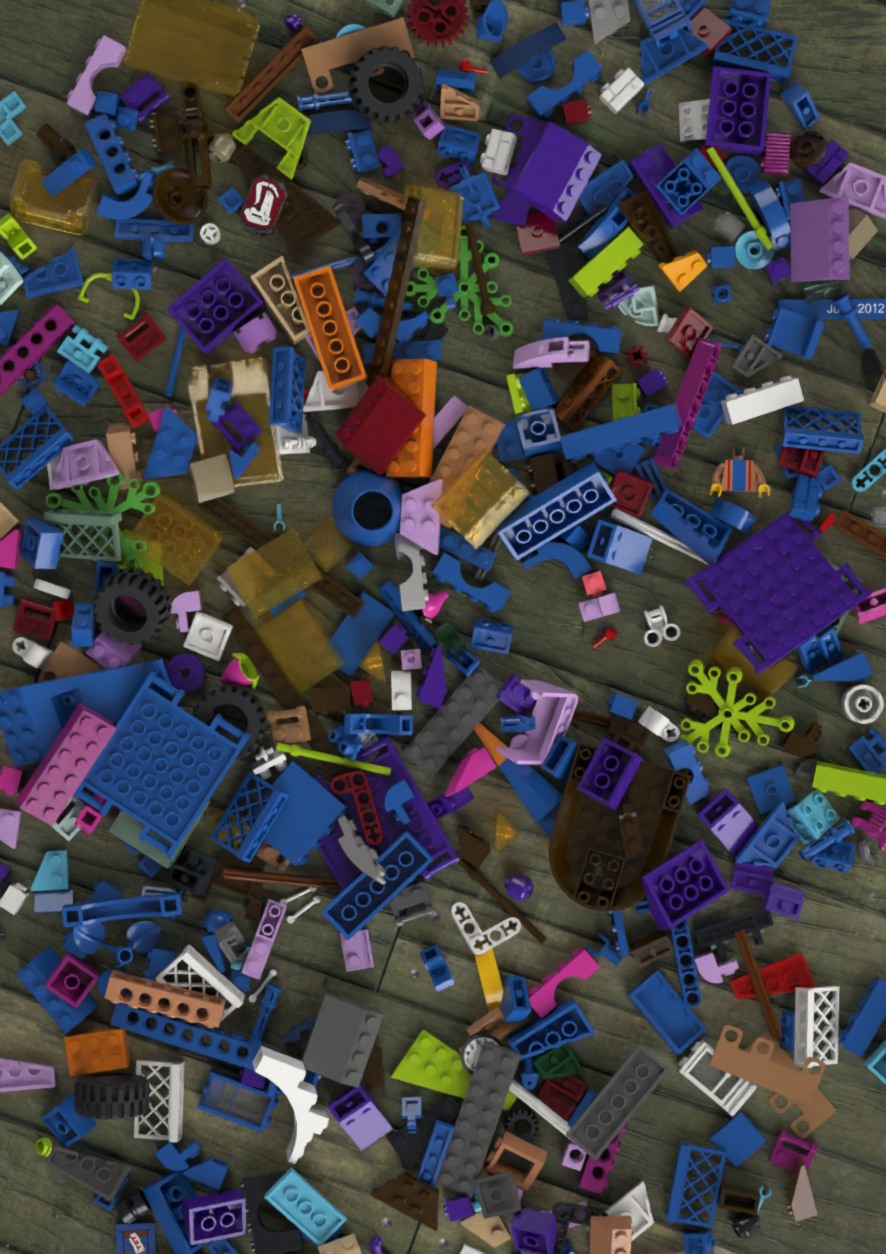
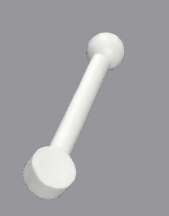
[280,887,317,905]
[287,896,321,924]
[249,969,277,1003]

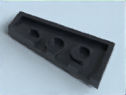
[546,242,588,321]
[387,1094,461,1170]

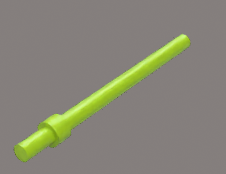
[706,147,774,251]
[276,743,391,776]

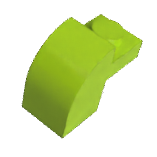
[0,213,37,260]

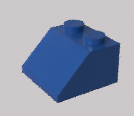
[515,407,562,460]
[19,517,64,569]
[41,1093,97,1148]

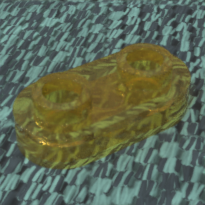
[210,812,241,847]

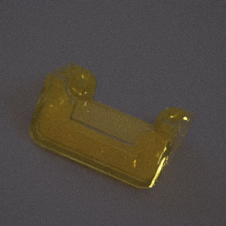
[9,159,99,235]
[405,184,463,270]
[709,625,798,695]

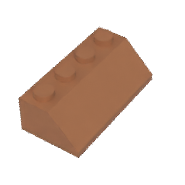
[589,1216,632,1254]

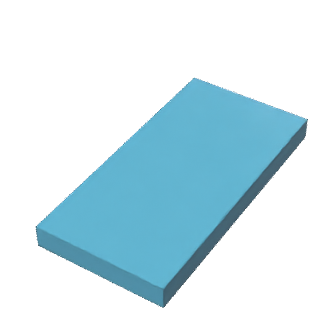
[264,1168,347,1246]

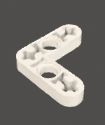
[450,902,521,955]

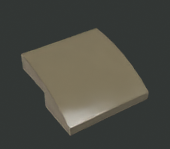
[188,454,235,503]

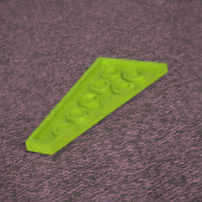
[390,1029,517,1111]

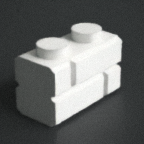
[599,68,644,115]
[480,129,517,175]

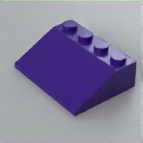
[705,66,771,155]
[513,122,602,221]
[167,258,266,356]
[642,839,730,930]

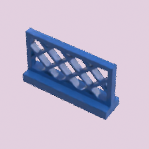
[711,19,798,84]
[269,346,306,434]
[0,405,76,490]
[782,406,864,454]
[210,771,289,863]
[666,1141,726,1228]

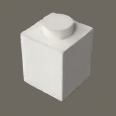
[0,883,30,915]

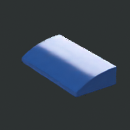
[626,970,707,1055]

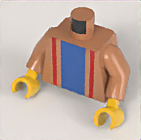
[709,448,770,498]

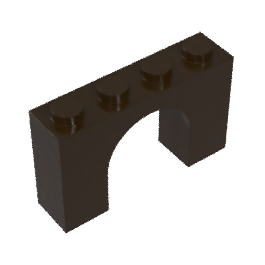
[684,661,773,741]

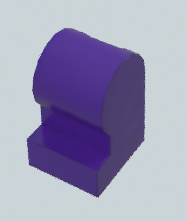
[378,146,404,179]

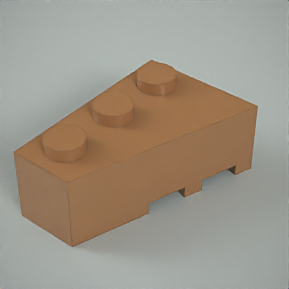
[106,422,143,490]

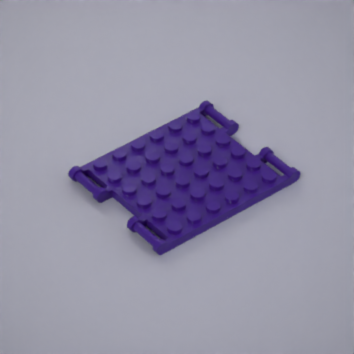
[684,510,872,675]
[314,734,460,901]

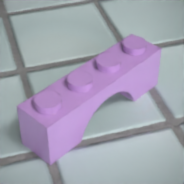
[66,35,127,118]

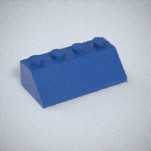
[17,946,99,1034]
[142,1170,208,1254]

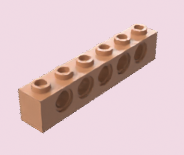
[104,970,226,1028]

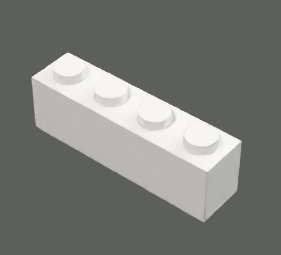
[720,375,804,425]

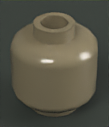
[208,133,236,163]

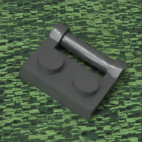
[389,881,435,927]

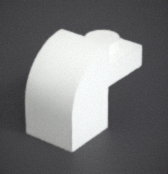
[391,670,412,710]

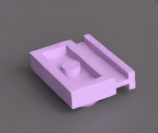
[340,928,374,972]

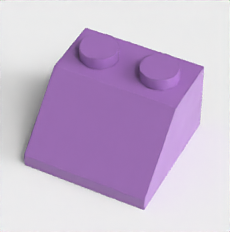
[86,630,143,669]

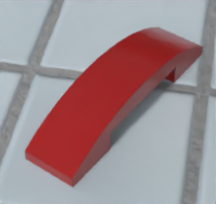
[97,354,150,429]

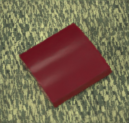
[777,446,825,477]
[536,1075,587,1120]

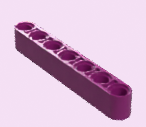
[654,338,721,469]

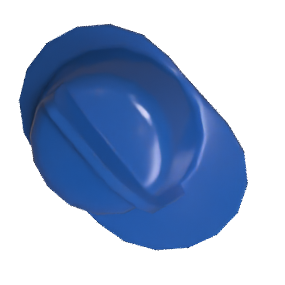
[476,0,508,43]

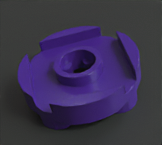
[166,654,206,692]

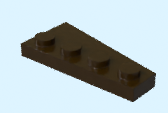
[617,190,679,264]

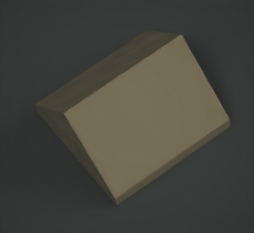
[849,205,878,260]

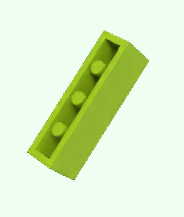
[568,227,644,298]
[812,761,886,805]

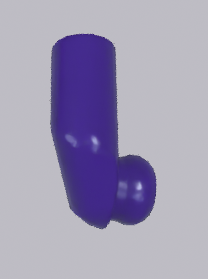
[369,1236,386,1254]

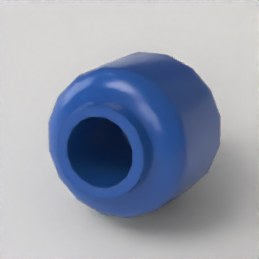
[204,909,234,934]

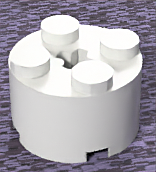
[841,684,884,724]

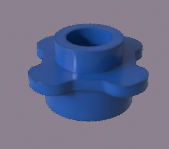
[711,284,732,305]

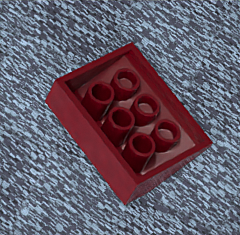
[334,375,426,475]

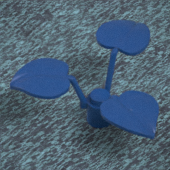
[73,921,162,1005]

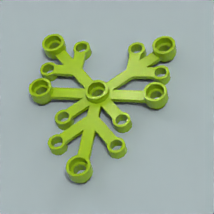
[677,659,795,757]

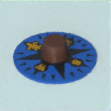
[17,362,45,389]

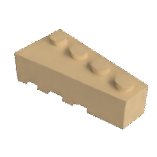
[250,256,310,345]

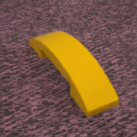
[474,936,503,1012]

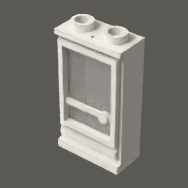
[678,1039,757,1116]

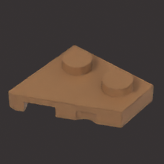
[440,84,480,121]

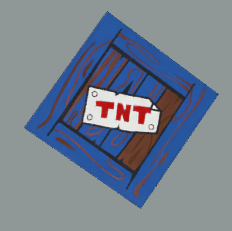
[116,1221,156,1254]

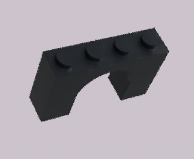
[241,1169,304,1254]

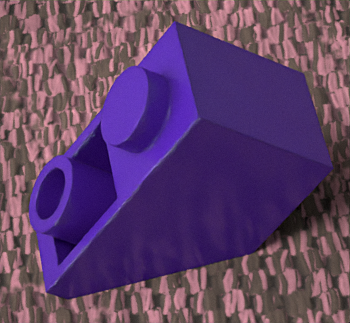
[427,786,474,819]

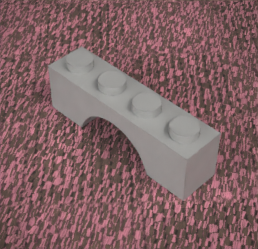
[394,533,429,611]

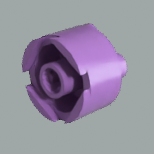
[233,312,278,354]

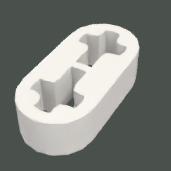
[33,578,71,599]

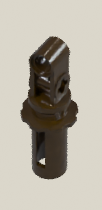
[177,83,214,191]

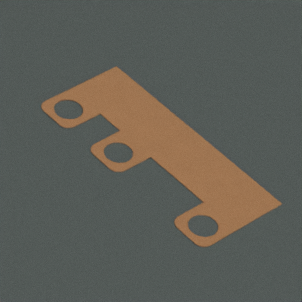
[301,17,415,94]
[38,641,118,726]
[709,1025,826,1105]
[744,1031,836,1139]

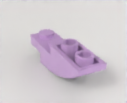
[513,337,590,369]
[241,899,287,980]

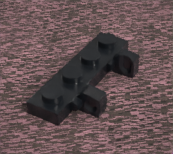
[694,908,774,958]

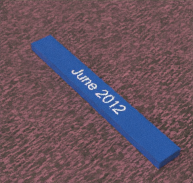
[778,299,886,320]

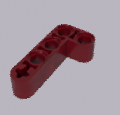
[331,770,383,845]

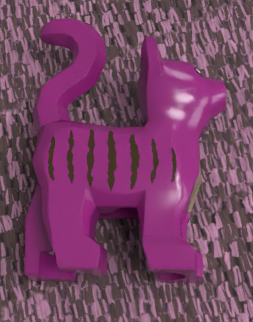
[850,799,886,851]

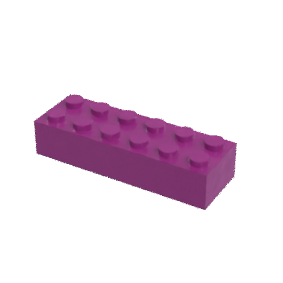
[16,703,117,826]

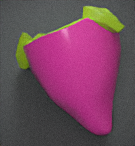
[220,653,259,688]

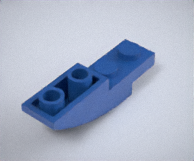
[577,187,636,260]

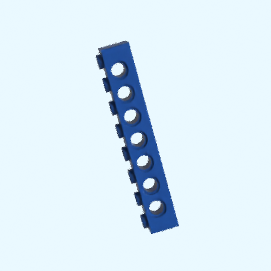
[110,1003,267,1071]

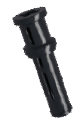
[304,413,347,470]

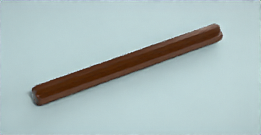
[223,868,338,890]
[734,929,782,1040]

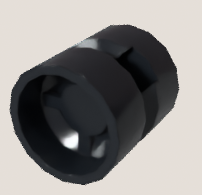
[115,1189,152,1225]

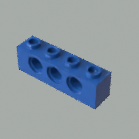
[84,113,140,197]

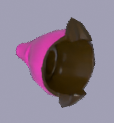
[413,591,449,625]

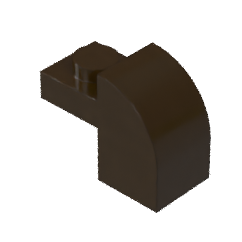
[780,722,822,756]

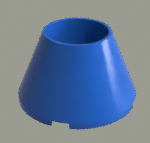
[332,469,406,546]

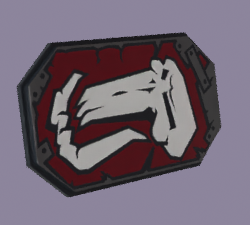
[239,172,288,238]

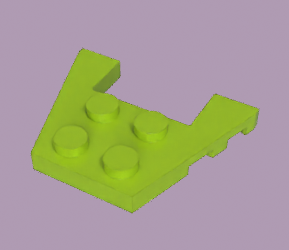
[231,97,311,179]

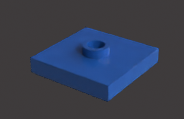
[592,442,646,476]
[746,764,796,814]

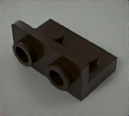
[150,112,182,155]

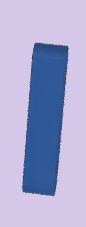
[670,919,701,1007]

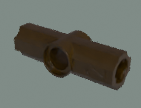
[36,123,77,163]

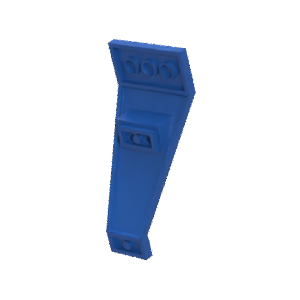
[0,658,173,767]

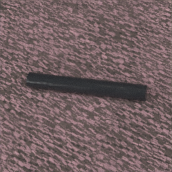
[558,204,608,243]

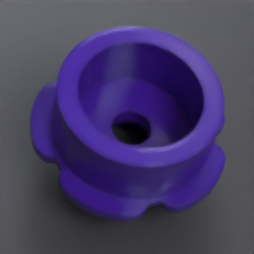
[284,14,302,32]

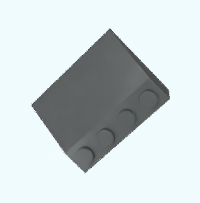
[301,993,384,1088]

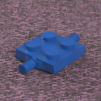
[449,165,500,230]

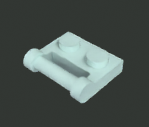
[49,796,87,841]

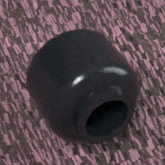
[732,1212,761,1239]

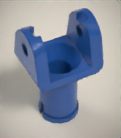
[586,932,624,966]
[520,1055,538,1090]

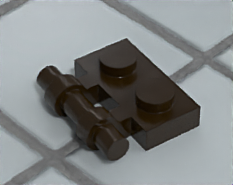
[604,714,651,755]

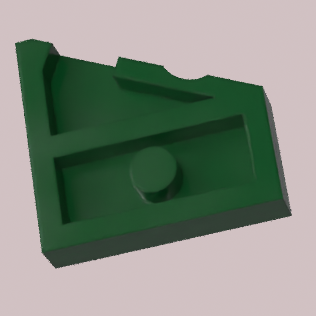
[532,1043,585,1079]

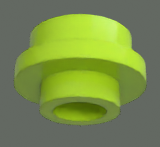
[35,1137,53,1157]

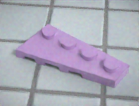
[0,1058,57,1092]

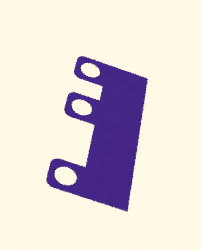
[487,114,549,226]

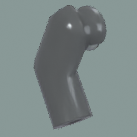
[857,838,878,866]

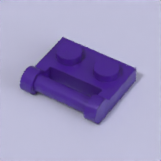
[119,72,171,123]
[211,402,263,454]

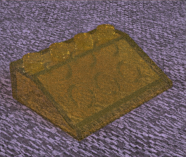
[431,449,530,549]
[128,491,226,586]
[227,528,323,618]
[255,599,346,695]

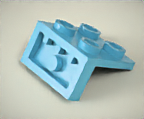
[787,789,840,845]

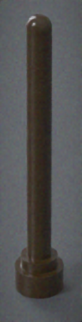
[465,222,496,315]

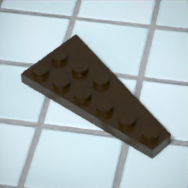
[231,144,341,254]

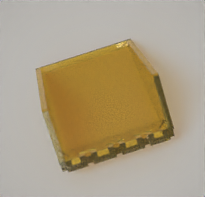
[122,0,260,97]
[188,358,284,487]

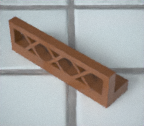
[554,353,622,432]

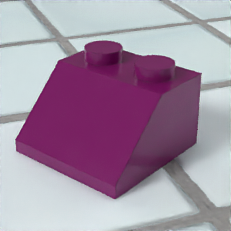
[44,951,100,1008]

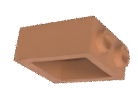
[486,1131,547,1191]

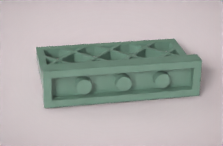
[44,508,122,561]

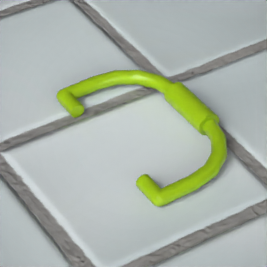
[78,272,140,320]

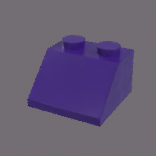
[510,1208,557,1254]

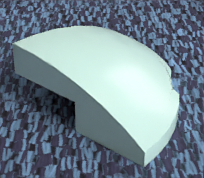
[614,285,659,326]

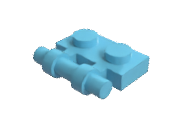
[57,325,108,374]

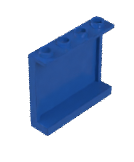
[243,761,348,866]

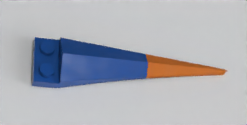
[474,723,563,837]

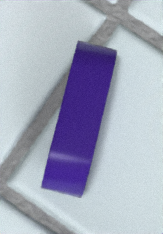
[436,161,471,188]

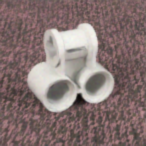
[643,606,680,647]
[13,637,54,670]
[638,706,680,742]

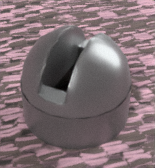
[483,324,500,340]

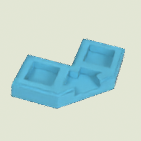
[0,91,27,146]

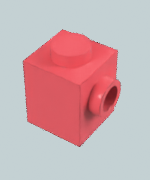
[581,571,606,598]

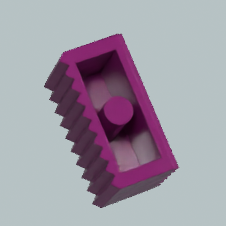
[760,132,790,175]

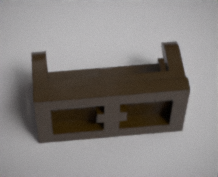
[628,930,674,968]

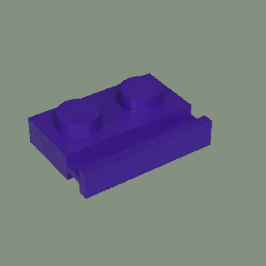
[496,674,536,716]
[730,860,774,895]
[762,882,806,920]

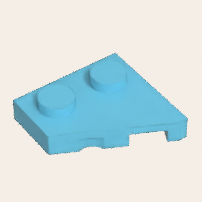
[31,850,69,891]

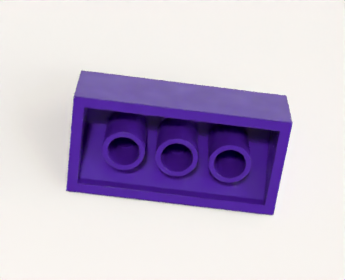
[629,144,704,230]

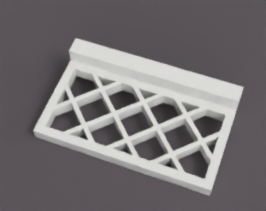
[155,944,245,1029]
[794,986,840,1068]
[134,1060,185,1142]

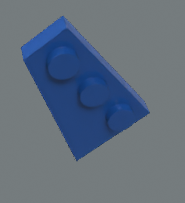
[579,160,634,224]
[23,246,84,299]
[692,371,742,440]

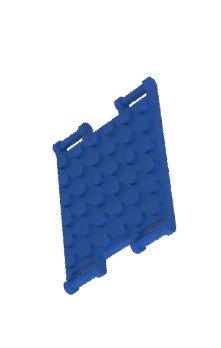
[73,671,251,859]

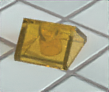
[359,642,386,682]
[494,810,520,852]

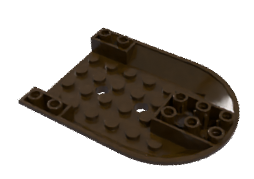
[548,742,691,912]

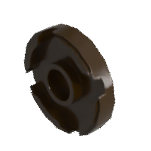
[789,131,827,168]

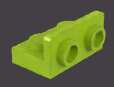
[506,373,533,415]
[612,383,641,421]

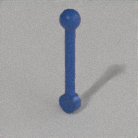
[706,337,744,352]

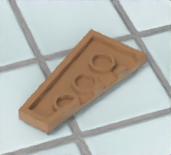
[356,177,433,220]

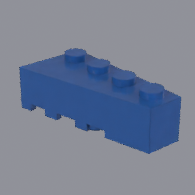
[651,488,732,565]
[508,997,596,1060]

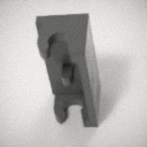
[214,921,248,965]

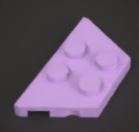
[818,162,886,220]
[51,439,119,490]
[400,479,443,555]

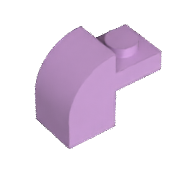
[170,591,203,632]
[578,593,620,622]
[694,950,739,983]

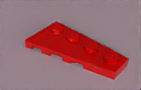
[729,952,815,999]

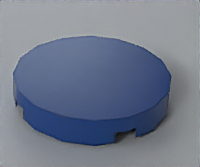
[517,49,556,84]
[722,155,761,194]

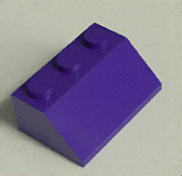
[576,738,643,810]
[182,1189,247,1245]

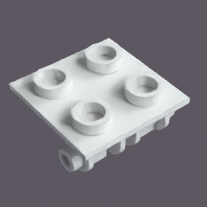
[679,99,710,142]
[275,414,316,454]

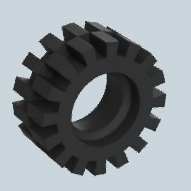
[504,1107,539,1143]

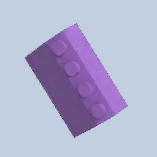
[790,198,850,282]

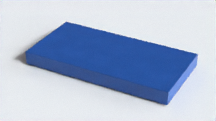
[320,591,395,677]

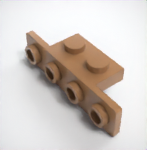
[459,1006,530,1053]

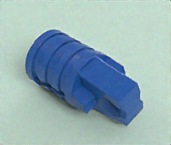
[501,715,536,733]

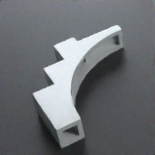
[253,1046,329,1164]

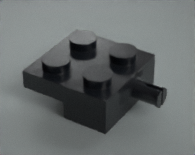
[167,845,217,903]

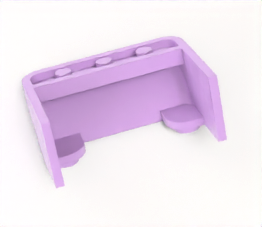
[496,680,578,765]

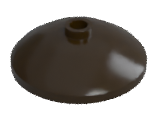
[152,168,208,226]

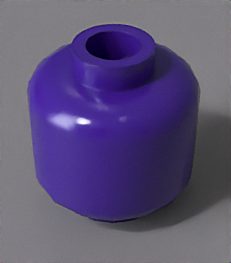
[504,873,534,901]

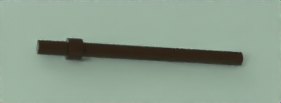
[458,859,547,944]

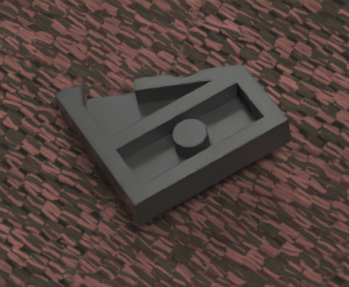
[731,335,783,378]

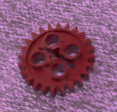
[406,0,469,48]

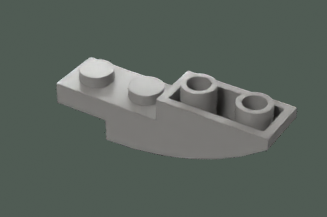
[338,816,386,884]

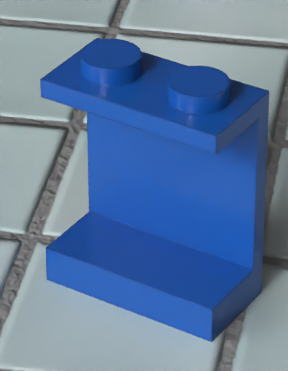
[764,306,825,360]

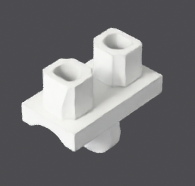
[251,746,288,780]

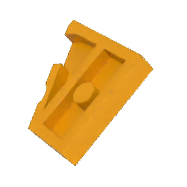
[658,250,708,292]

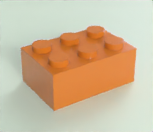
[64,1027,130,1076]

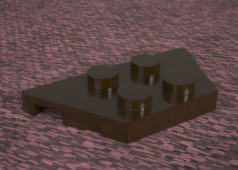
[371,1171,439,1231]

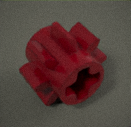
[624,345,649,369]

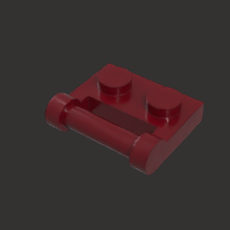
[116,312,168,363]
[13,597,56,641]

